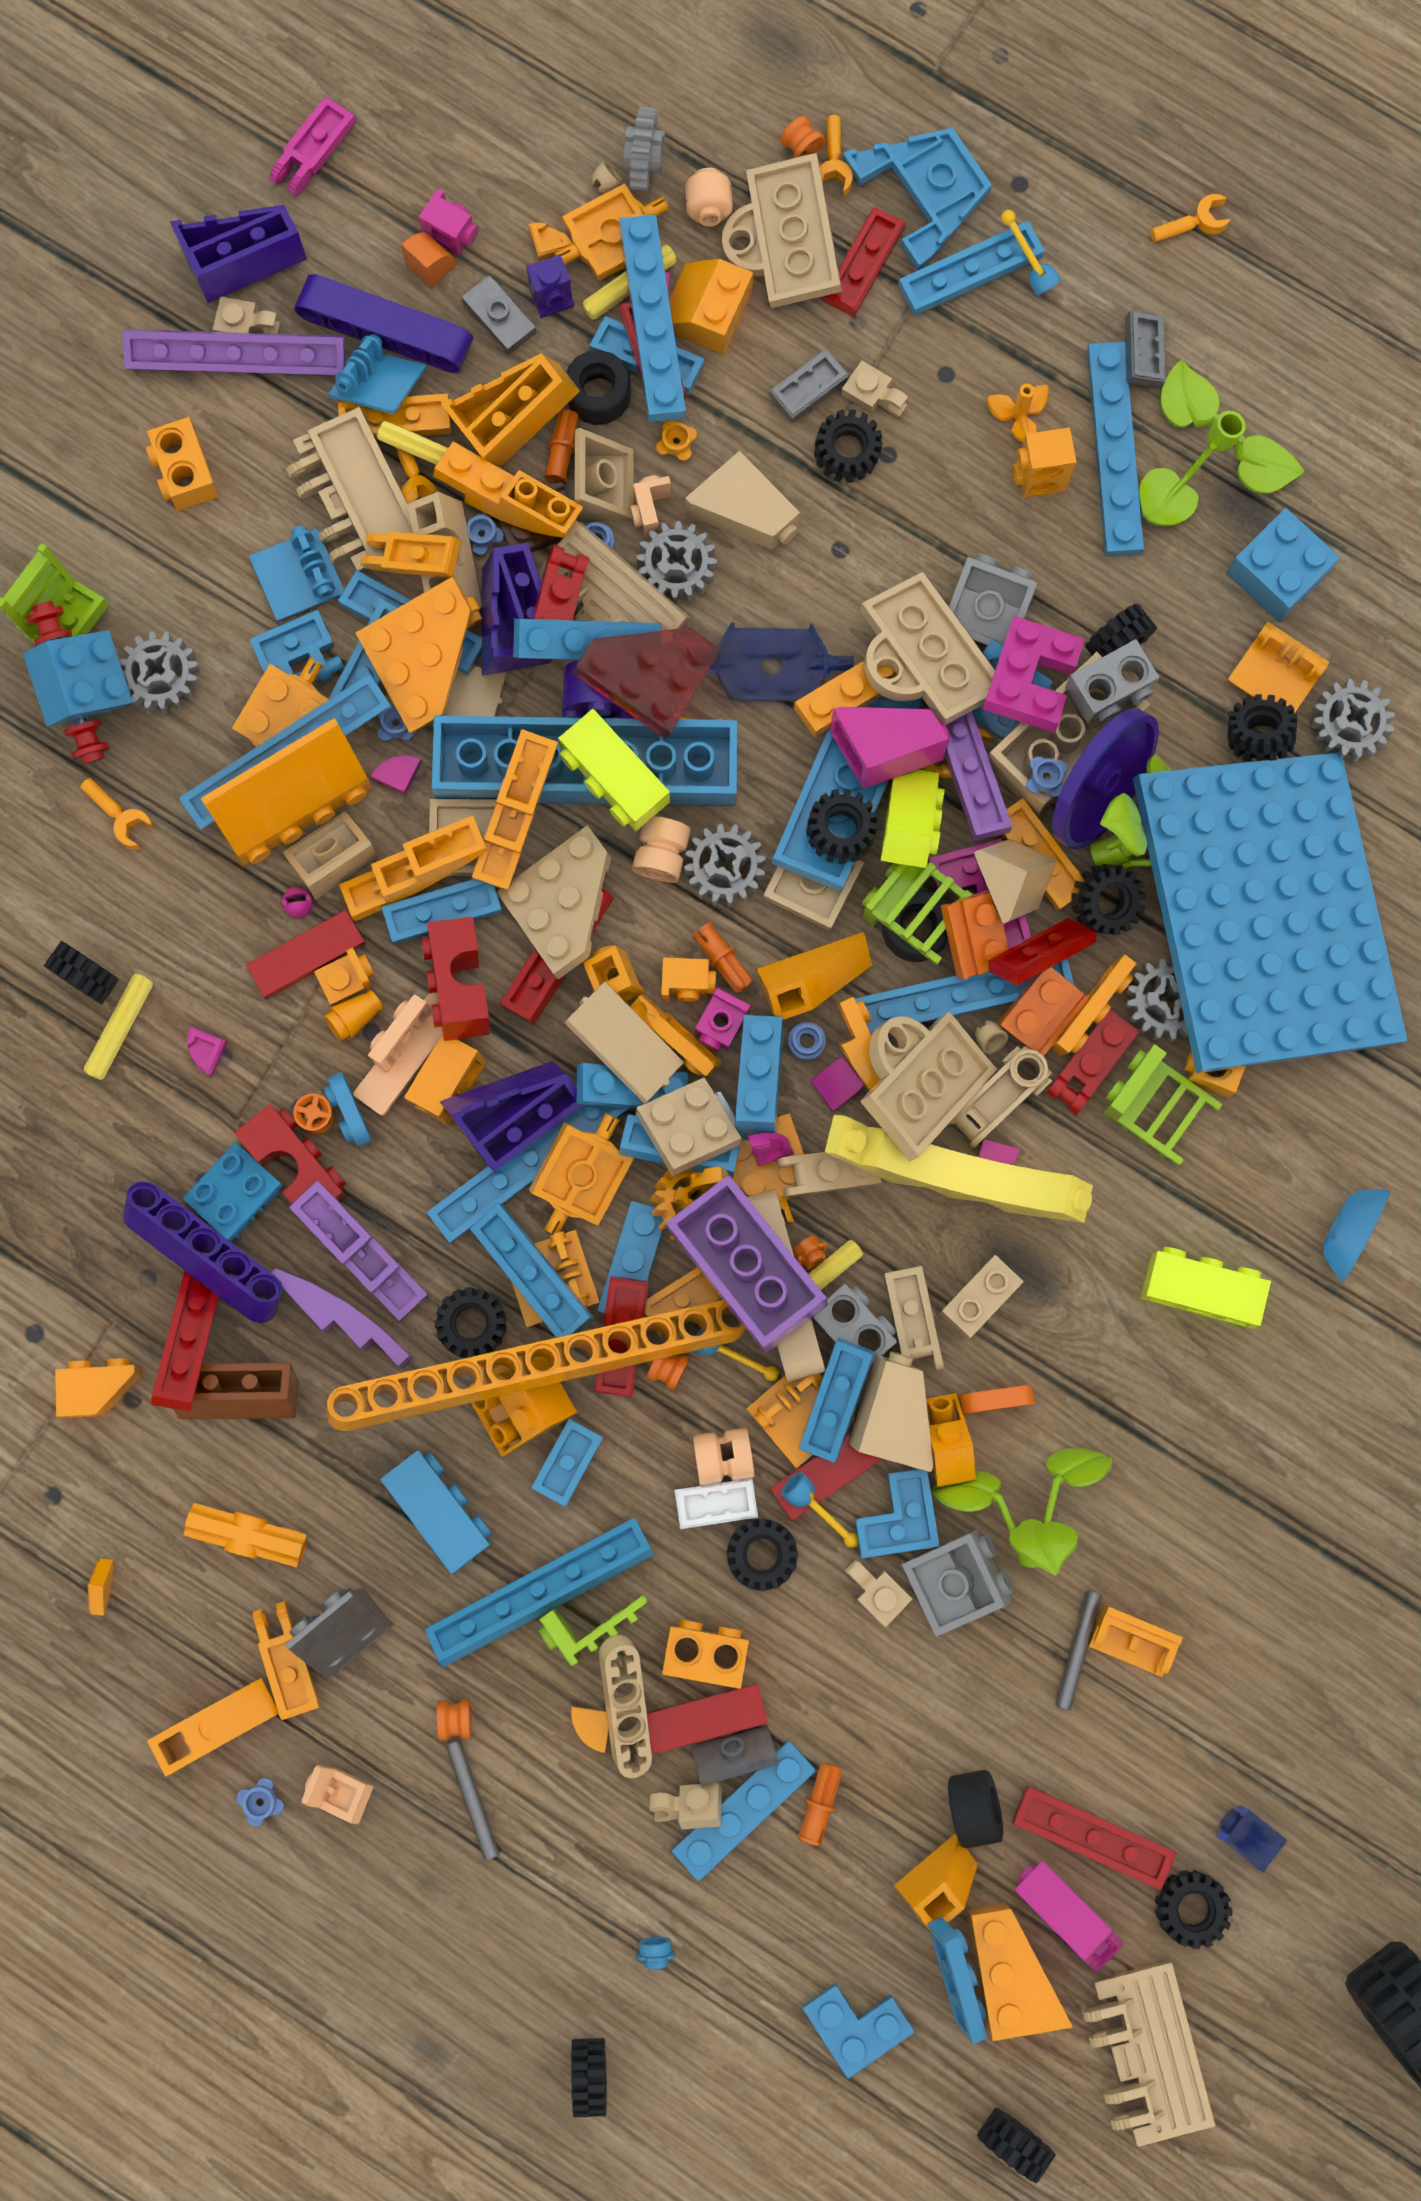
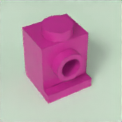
[419,188,479,256]
[695,988,751,1052]

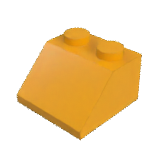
[669,259,753,355]

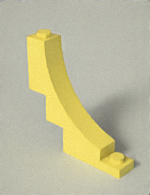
[825,1115,1093,1223]

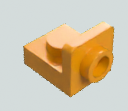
[314,947,374,1007]

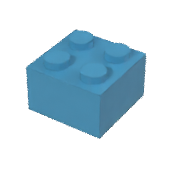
[1226,508,1340,623]

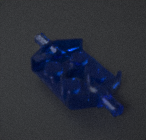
[689,623,854,701]

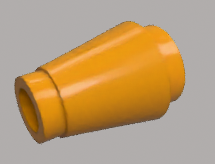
[324,990,383,1041]

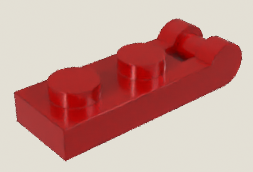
[532,544,589,620]
[1046,1010,1140,1116]

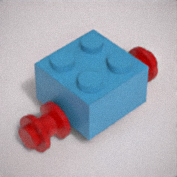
[23,601,133,765]

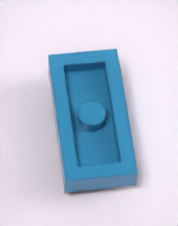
[531,1419,603,1507]

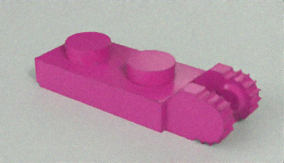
[269,97,356,197]

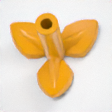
[987,384,1049,442]

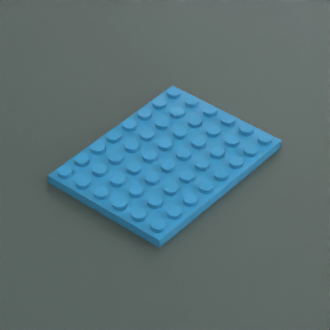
[1133,753,1408,1074]

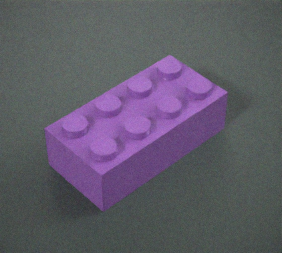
[666,1175,828,1354]

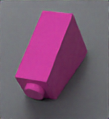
[829,707,949,789]
[1015,1861,1124,1973]

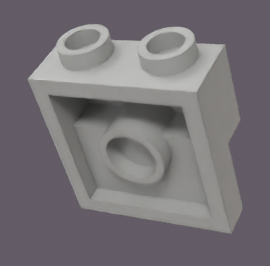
[949,552,1038,645]
[902,1528,1014,1637]

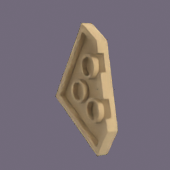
[496,825,611,980]

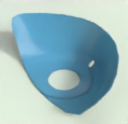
[1323,1189,1390,1284]

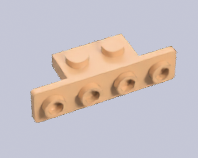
[353,993,443,1116]

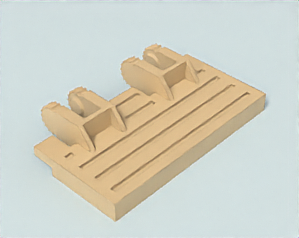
[286,407,413,572]
[538,521,690,676]
[1082,1960,1215,2147]

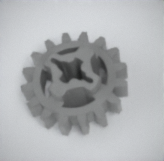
[623,106,665,191]
[636,521,717,604]
[119,631,201,714]
[1310,679,1395,762]
[684,823,766,907]
[1124,958,1188,1042]

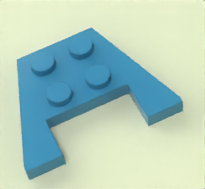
[842,128,992,271]

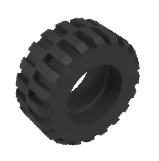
[1345,1941,1421,2089]

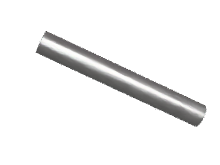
[1055,1591,1102,1710]
[445,1739,500,1860]

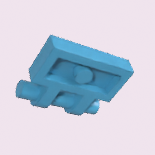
[249,610,344,683]

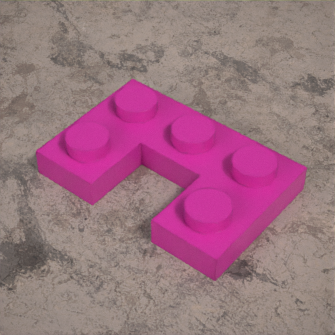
[983,616,1085,733]
[928,839,1031,949]

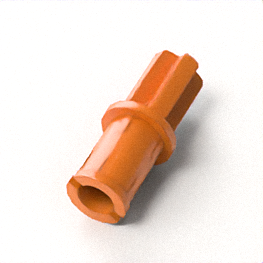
[544,409,579,484]
[692,922,753,993]
[797,1762,843,1846]

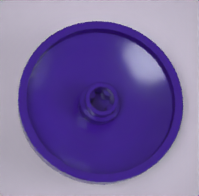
[1052,708,1159,850]

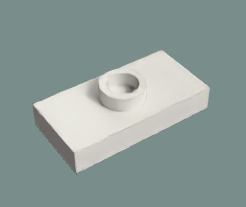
[675,1478,758,1529]

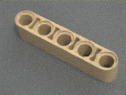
[747,1189,825,1382]

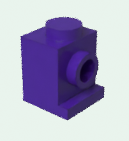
[526,254,575,318]

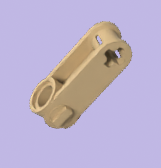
[949,1046,1052,1149]

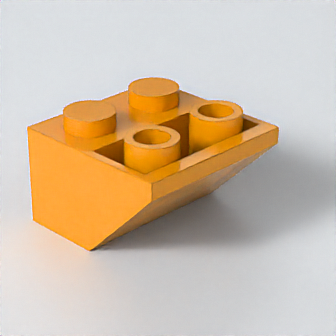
[466,1357,578,1457]

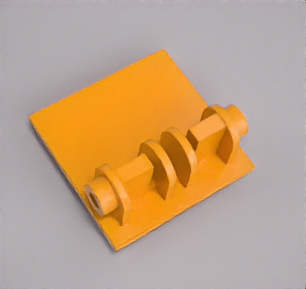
[1227,622,1330,714]
[511,1230,600,1328]
[746,1373,855,1469]

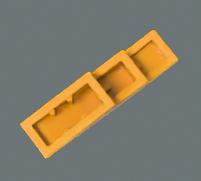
[472,729,558,891]
[339,815,487,922]

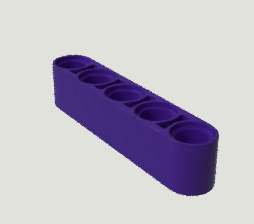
[294,274,474,373]
[122,1181,282,1323]

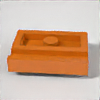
[941,890,1009,980]
[997,967,1090,1056]

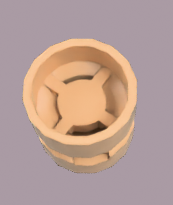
[632,816,691,883]
[693,1427,754,1485]

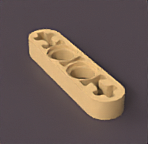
[599,1635,652,1778]

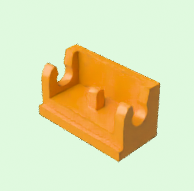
[404,1033,487,1126]
[1088,1606,1183,1677]

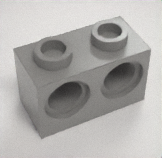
[1065,639,1160,725]
[811,1284,897,1364]

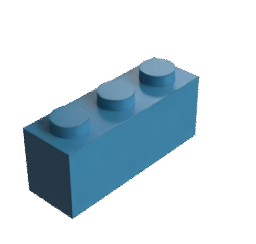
[735,1015,784,1140]
[380,1450,492,1574]

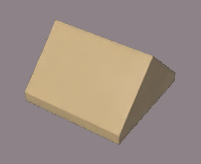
[575,428,634,521]
[282,811,378,900]
[974,839,1057,924]

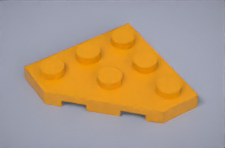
[356,577,474,733]

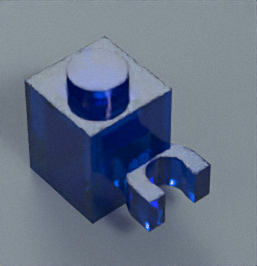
[1217,1805,1287,1872]

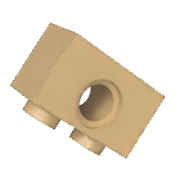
[938,1255,1024,1341]

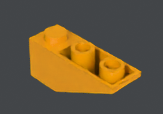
[756,932,873,1020]
[147,1678,279,1777]

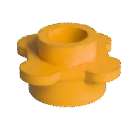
[656,421,697,461]

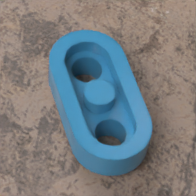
[324,1071,372,1147]

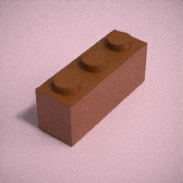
[174,1363,299,1419]

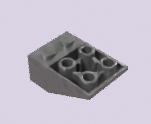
[285,1588,393,1679]

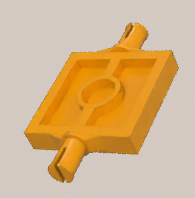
[554,183,669,282]
[232,657,330,747]
[529,1113,634,1234]
[733,1113,804,1225]

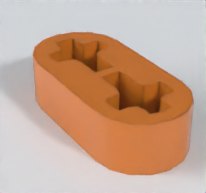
[960,1385,1035,1414]

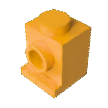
[583,945,645,1003]
[661,957,716,1003]

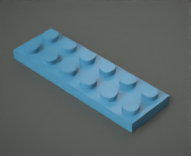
[771,696,923,892]

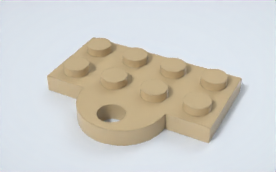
[722,153,842,309]
[859,572,995,725]
[860,1011,997,1161]

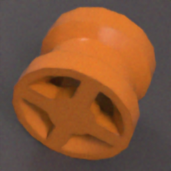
[780,116,825,158]
[293,1093,336,1135]
[646,1343,690,1391]
[437,1698,472,1741]

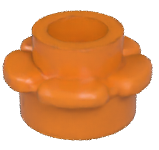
[792,1235,827,1270]

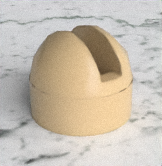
[592,161,624,194]
[974,1020,1008,1054]

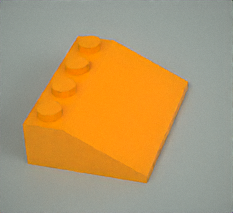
[201,718,372,866]

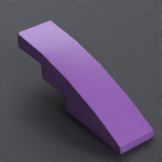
[289,1180,429,1321]
[271,1268,413,1368]

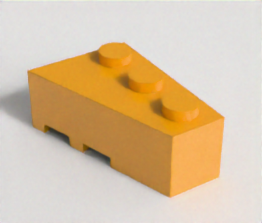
[441,353,580,467]
[966,1902,1073,2041]

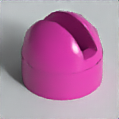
[282,887,314,919]

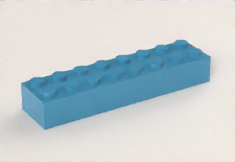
[432,716,737,806]

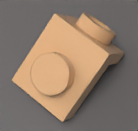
[630,475,671,539]
[301,1765,374,1824]

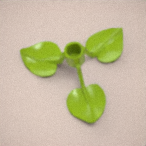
[1138,360,1304,527]
[1091,755,1171,869]
[931,1448,1113,1576]

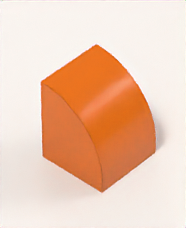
[401,232,457,289]

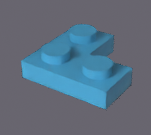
[855,1469,940,1558]
[802,1983,915,2079]

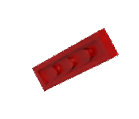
[499,889,614,1025]
[151,1270,219,1412]
[1011,1785,1176,1890]

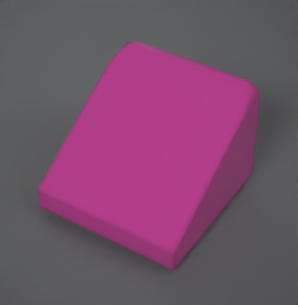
[810,1056,865,1112]

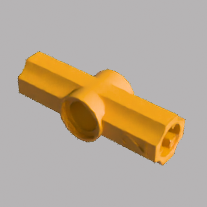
[184,1503,309,1568]

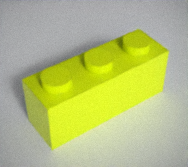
[558,709,670,832]
[881,769,945,868]
[1140,1247,1271,1329]

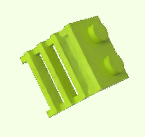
[0,543,110,644]
[862,862,973,965]
[1102,1044,1223,1166]
[538,1595,648,1667]

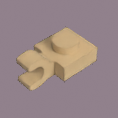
[212,297,281,334]
[842,360,908,418]
[844,1559,913,1628]
[650,1782,722,1830]

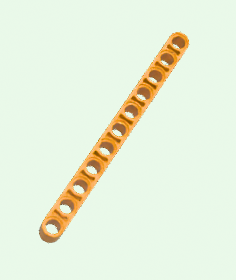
[327,1300,746,1431]

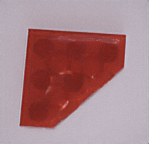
[571,628,721,739]

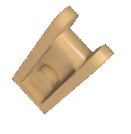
[777,1152,881,1198]
[883,1266,944,1370]

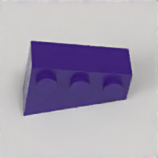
[170,205,307,303]
[482,543,553,676]
[439,1061,584,1172]

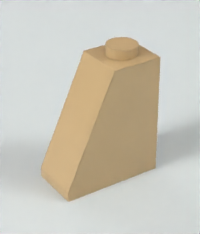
[685,450,800,550]
[849,1352,934,1472]

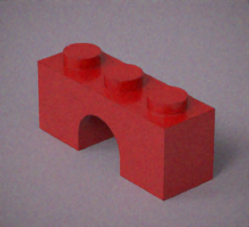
[421,917,490,1041]
[234,1104,347,1204]

